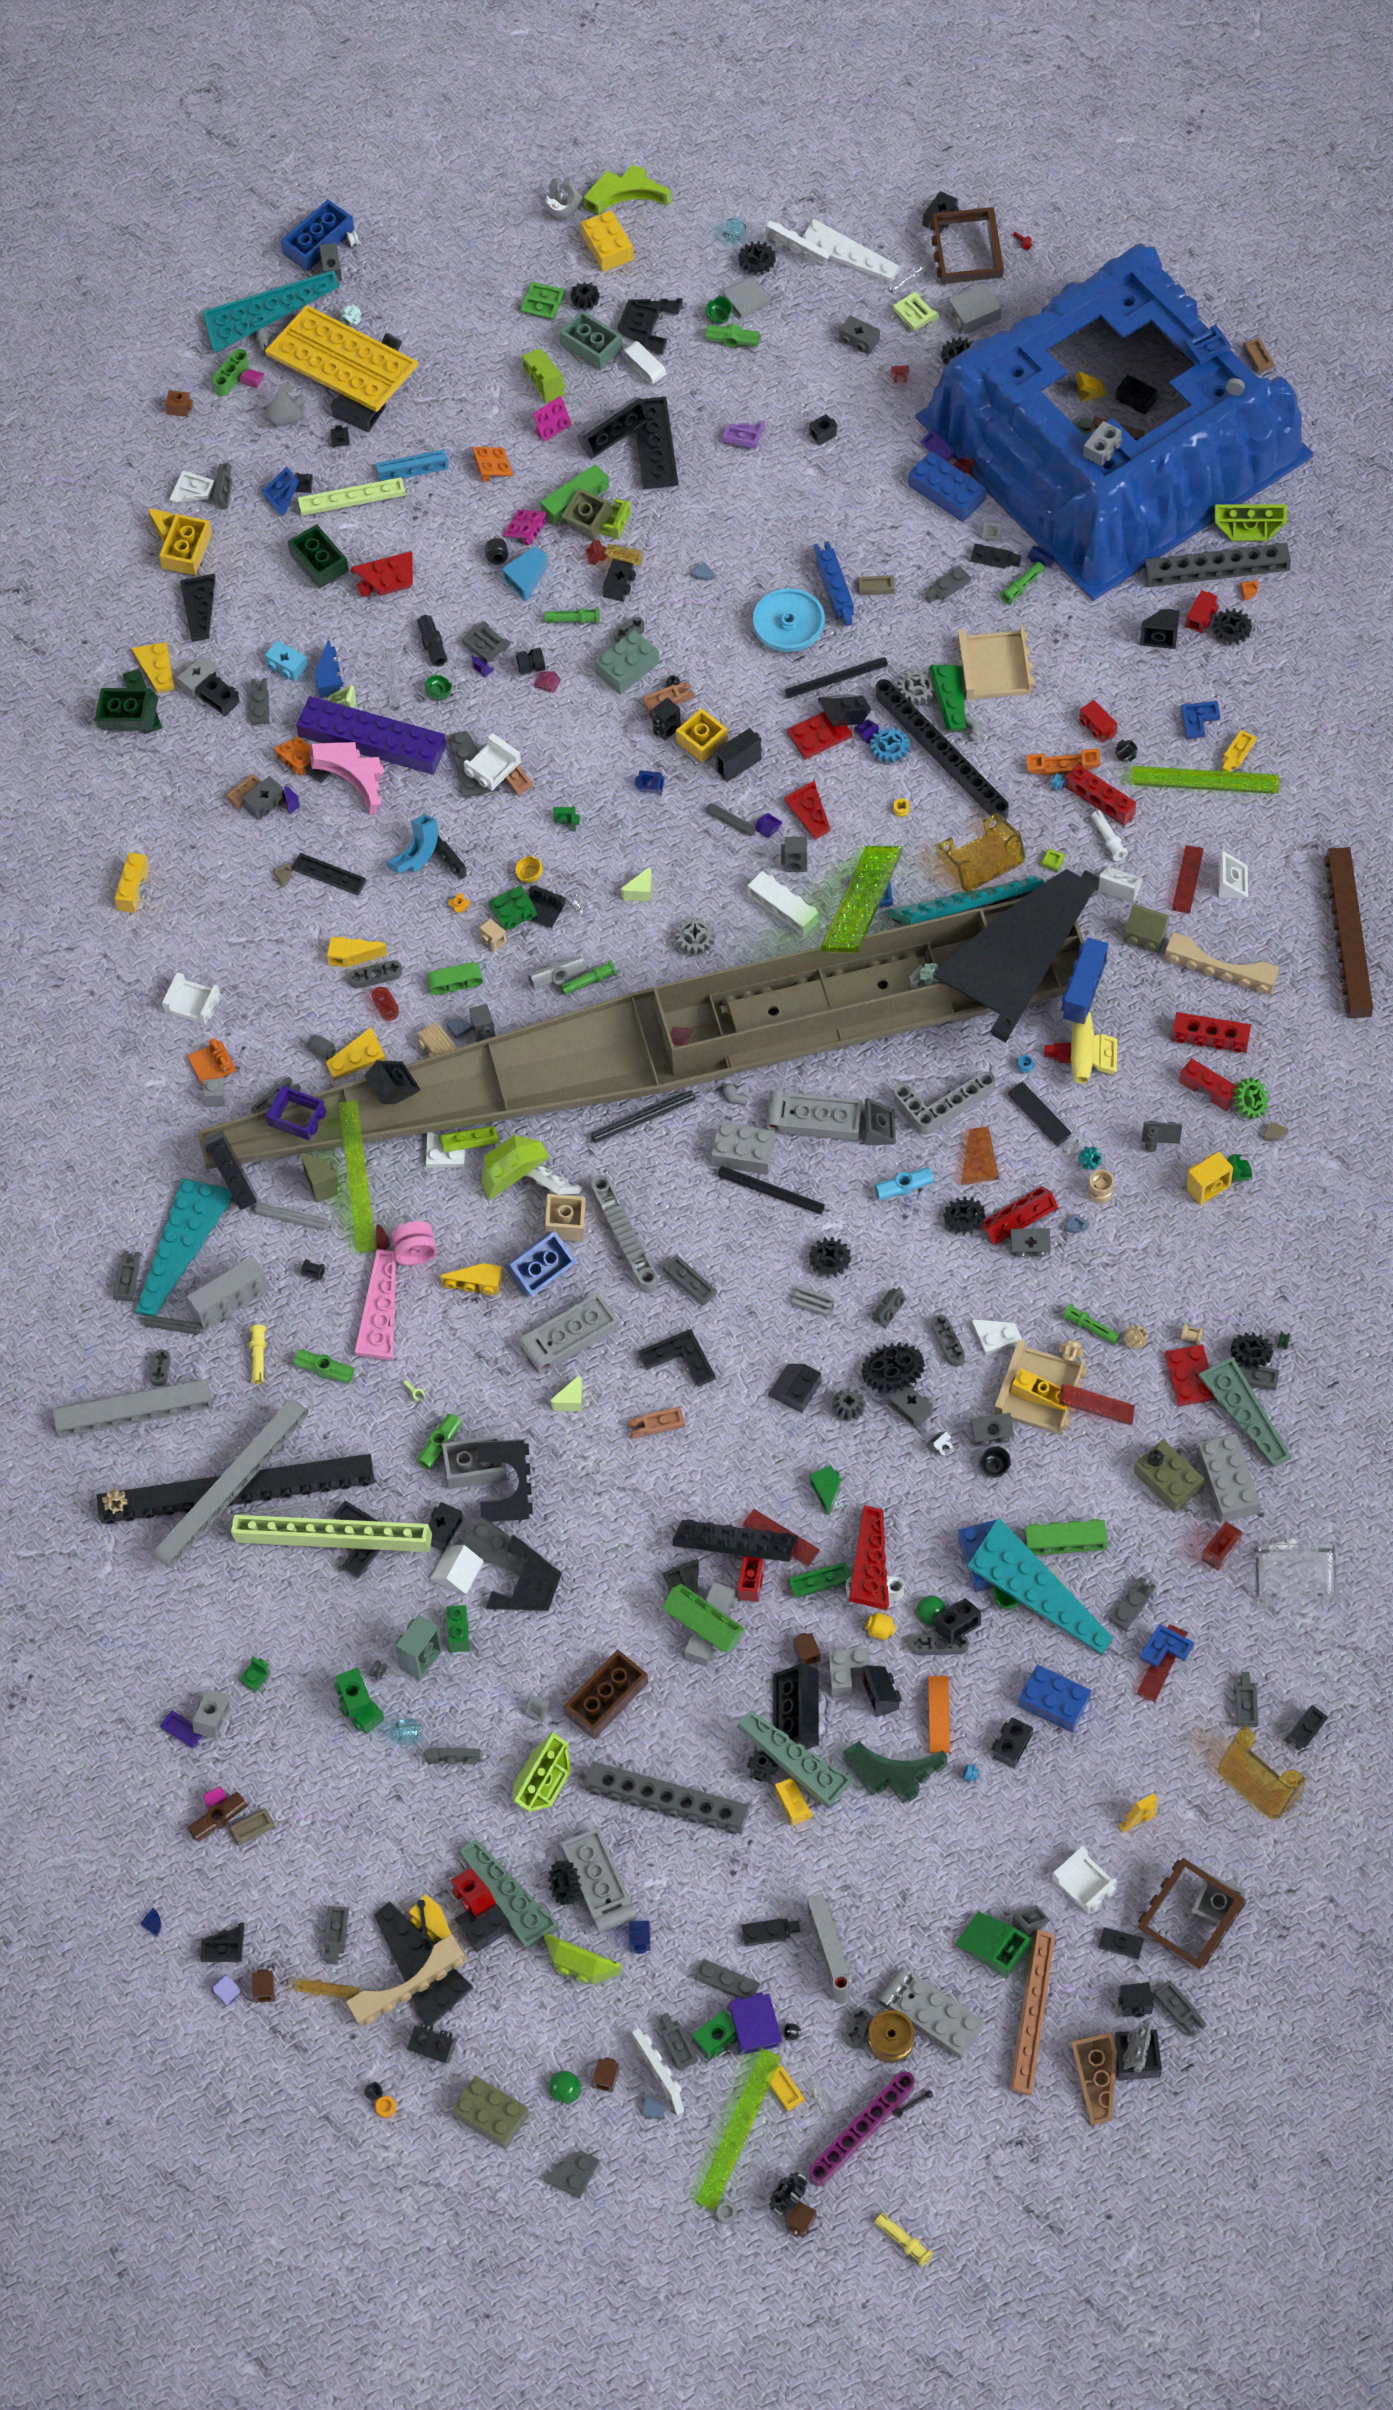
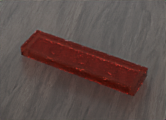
[1172,845,1204,914]
[1059,1383,1135,1425]
[743,1509,820,1567]
[1137,1624,1188,1703]

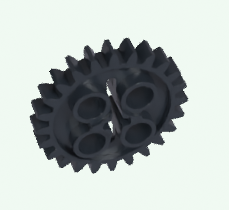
[861,1342,925,1394]

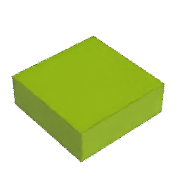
[1041,848,1065,872]

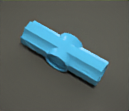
[874,1167,934,1201]

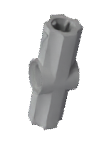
[528,956,586,990]

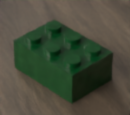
[288,524,349,589]
[94,688,159,730]

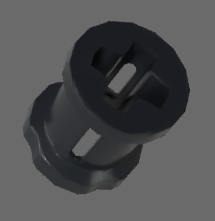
[301,1259,325,1281]

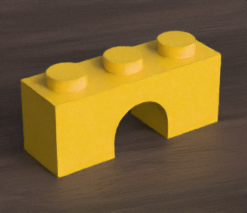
[115,852,149,913]

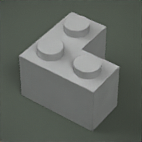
[829,1648,870,1697]

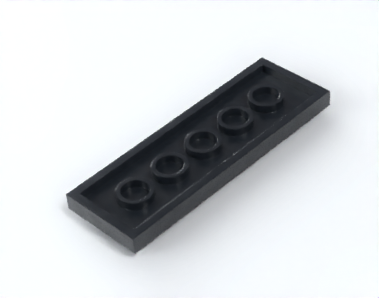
[635,396,678,489]
[673,1519,798,1562]

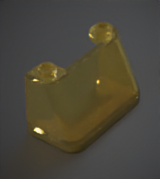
[1218,1725,1306,1820]

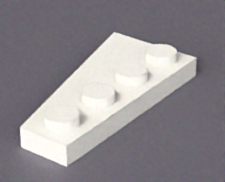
[632,2028,684,2115]

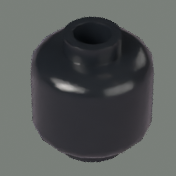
[485,538,509,565]

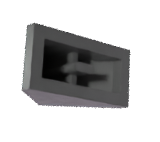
[1012,1905,1050,1937]

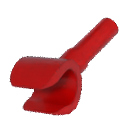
[1013,232,1032,250]

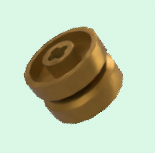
[869,2010,914,2063]

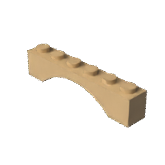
[1165,932,1280,995]
[346,1934,468,2026]

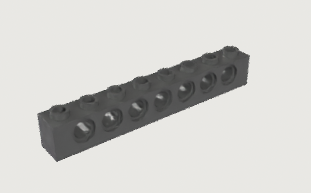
[1144,543,1291,588]
[585,1761,749,1834]

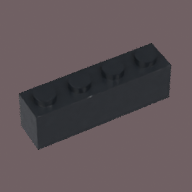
[205,1130,257,1210]

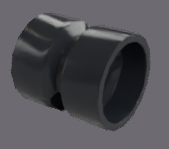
[516,647,546,675]

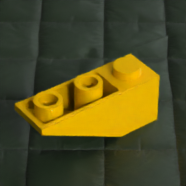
[327,936,387,967]
[441,1263,503,1296]
[1010,1368,1074,1411]
[409,1894,451,1942]

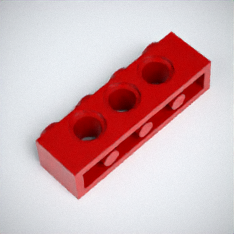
[1066,764,1137,826]
[1172,1012,1251,1053]

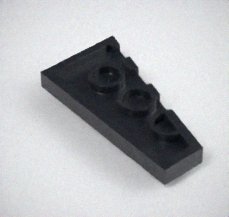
[180,574,216,642]

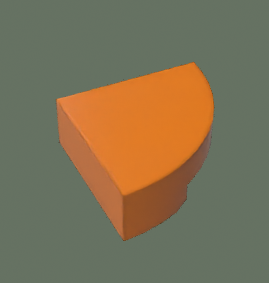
[1240,580,1259,601]

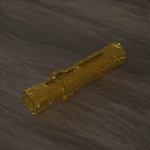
[296,1978,360,1999]

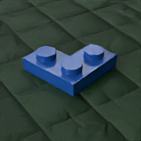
[1181,701,1220,739]
[1139,1624,1195,1668]

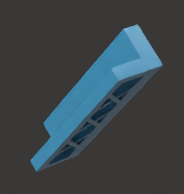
[375,449,449,481]

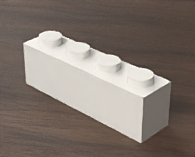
[747,871,818,936]

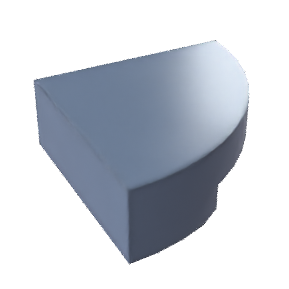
[690,563,716,580]
[446,1019,472,1039]
[1063,1213,1090,1233]
[643,2094,664,2119]

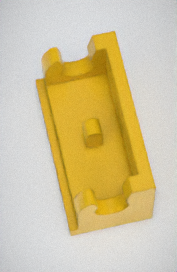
[775,1778,813,1826]

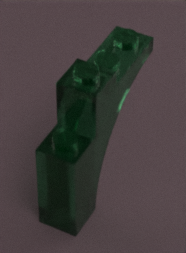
[843,1741,947,1803]

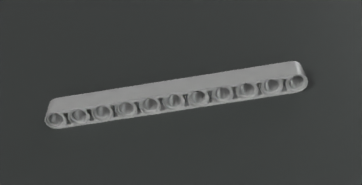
[153,1399,309,1568]

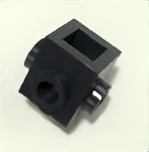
[747,1750,778,1783]

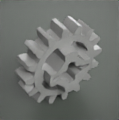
[897,669,936,706]
[675,916,716,956]

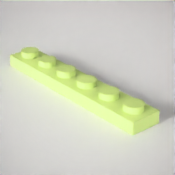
[298,477,405,516]

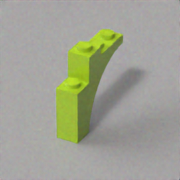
[583,164,671,215]

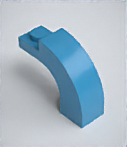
[386,814,438,874]

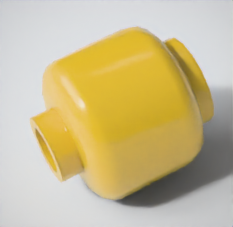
[865,1612,896,1641]

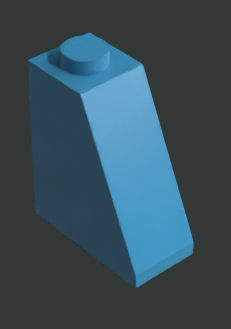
[502,546,547,601]

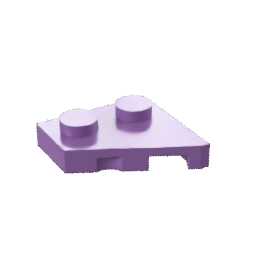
[722,421,765,449]

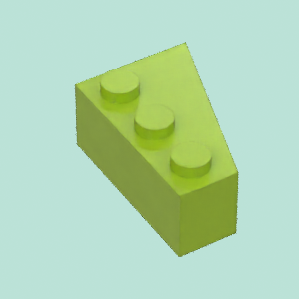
[522,348,565,404]

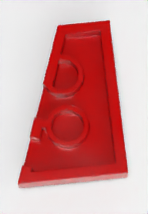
[784,780,830,840]

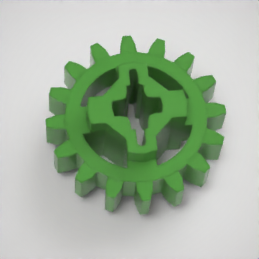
[1232,1078,1270,1119]

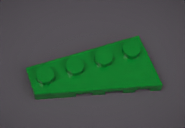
[929,664,966,732]

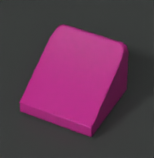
[240,369,264,388]
[203,1786,227,1809]

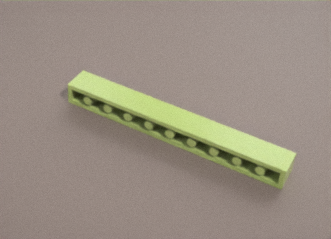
[231,1515,432,1552]

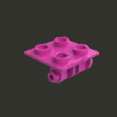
[533,395,571,442]
[502,509,546,546]

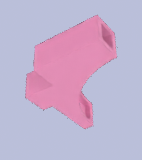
[310,742,384,814]

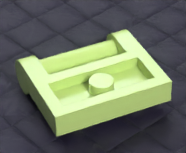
[893,292,939,332]

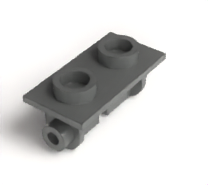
[872,1287,906,1328]

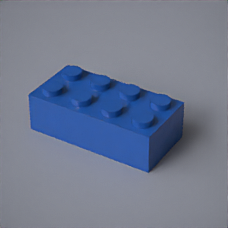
[281,199,354,271]
[908,451,986,522]
[1061,937,1109,1024]

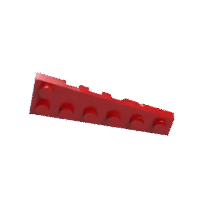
[848,1505,889,1611]

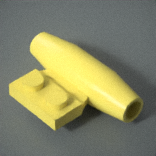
[1071,1012,1117,1084]

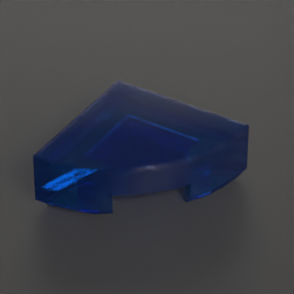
[140,1908,161,1937]

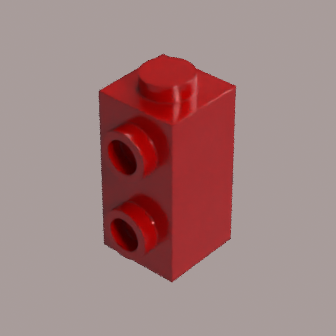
[1185,590,1219,633]
[1079,700,1118,743]

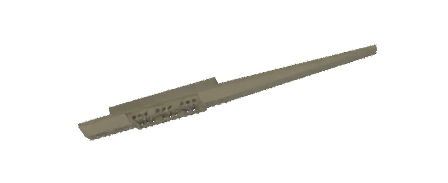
[198,898,1085,1169]

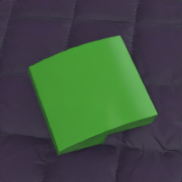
[521,282,565,319]

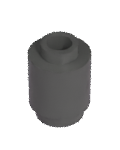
[307,1035,336,1060]

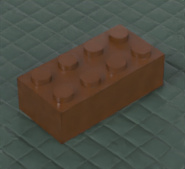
[563,1649,649,1740]

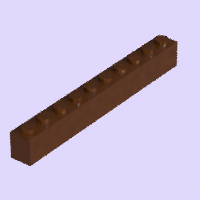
[1324,847,1373,1018]

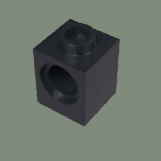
[809,414,837,446]

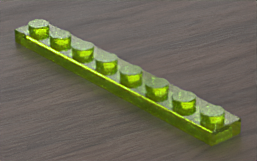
[1131,766,1280,794]
[339,1100,377,1253]
[695,2048,782,2211]

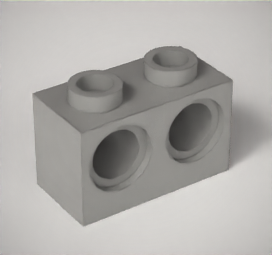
[1083,421,1122,466]

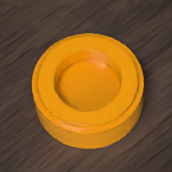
[375,2096,396,2118]

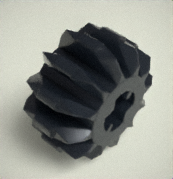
[570,281,600,311]

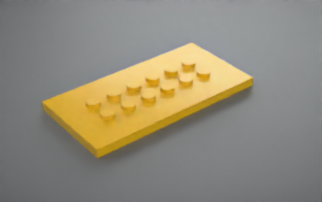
[265,305,418,412]

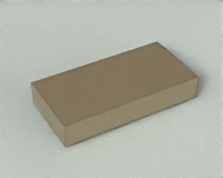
[858,575,895,595]
[229,1808,275,1846]

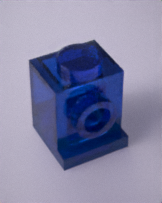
[635,770,665,795]

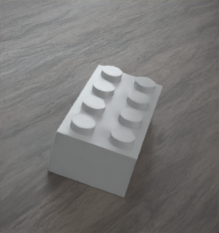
[187,1256,269,1330]
[1197,1434,1261,1523]

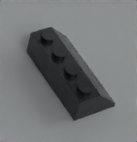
[577,397,650,459]
[773,1663,819,1750]

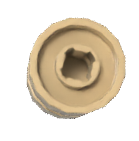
[1088,1169,1114,1204]

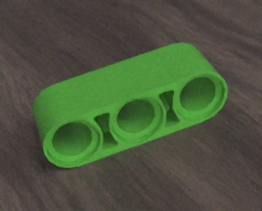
[213,349,249,396]
[426,962,483,995]

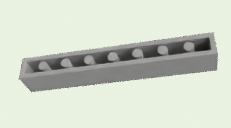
[53,1379,213,1438]

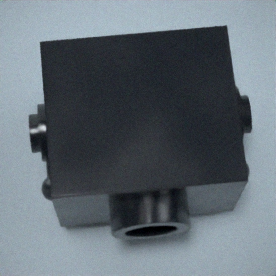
[1118,1982,1154,2018]

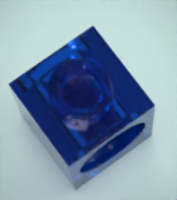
[628,1920,651,1954]

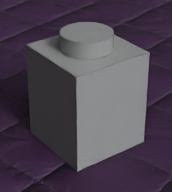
[203,1078,226,1107]

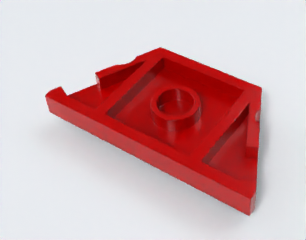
[350,551,413,596]

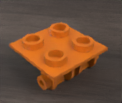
[472,447,513,482]
[273,737,311,775]
[187,1038,237,1086]

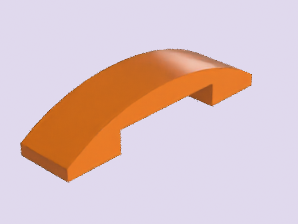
[1026,748,1101,775]
[928,1676,950,1753]

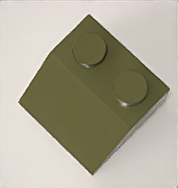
[561,488,613,540]
[1124,904,1169,953]
[300,1152,340,1203]

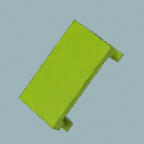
[600,499,631,539]

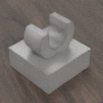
[982,519,1002,541]
[525,1695,550,1722]

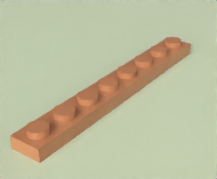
[1010,1929,1056,2096]

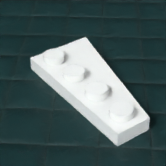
[763,221,831,266]
[525,1166,583,1195]

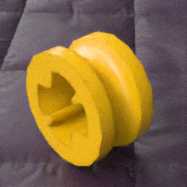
[893,798,910,817]

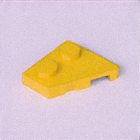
[1118,1793,1158,1833]

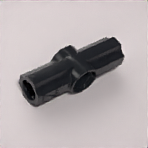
[417,614,448,667]

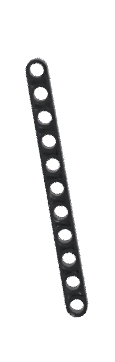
[876,679,1009,822]

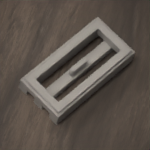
[791,1286,834,1317]

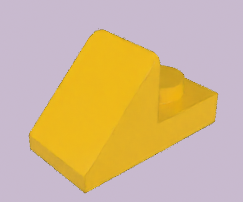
[1074,371,1107,402]
[148,508,175,543]

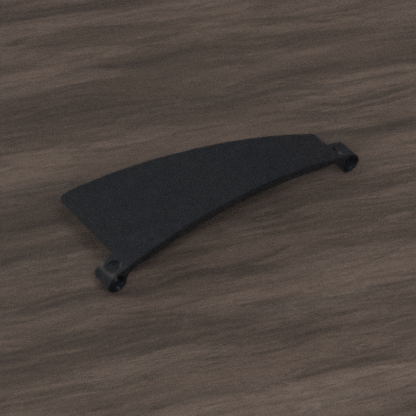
[935,869,1100,1043]

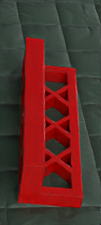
[979,1186,1058,1245]

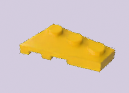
[131,642,175,693]
[326,1027,386,1080]

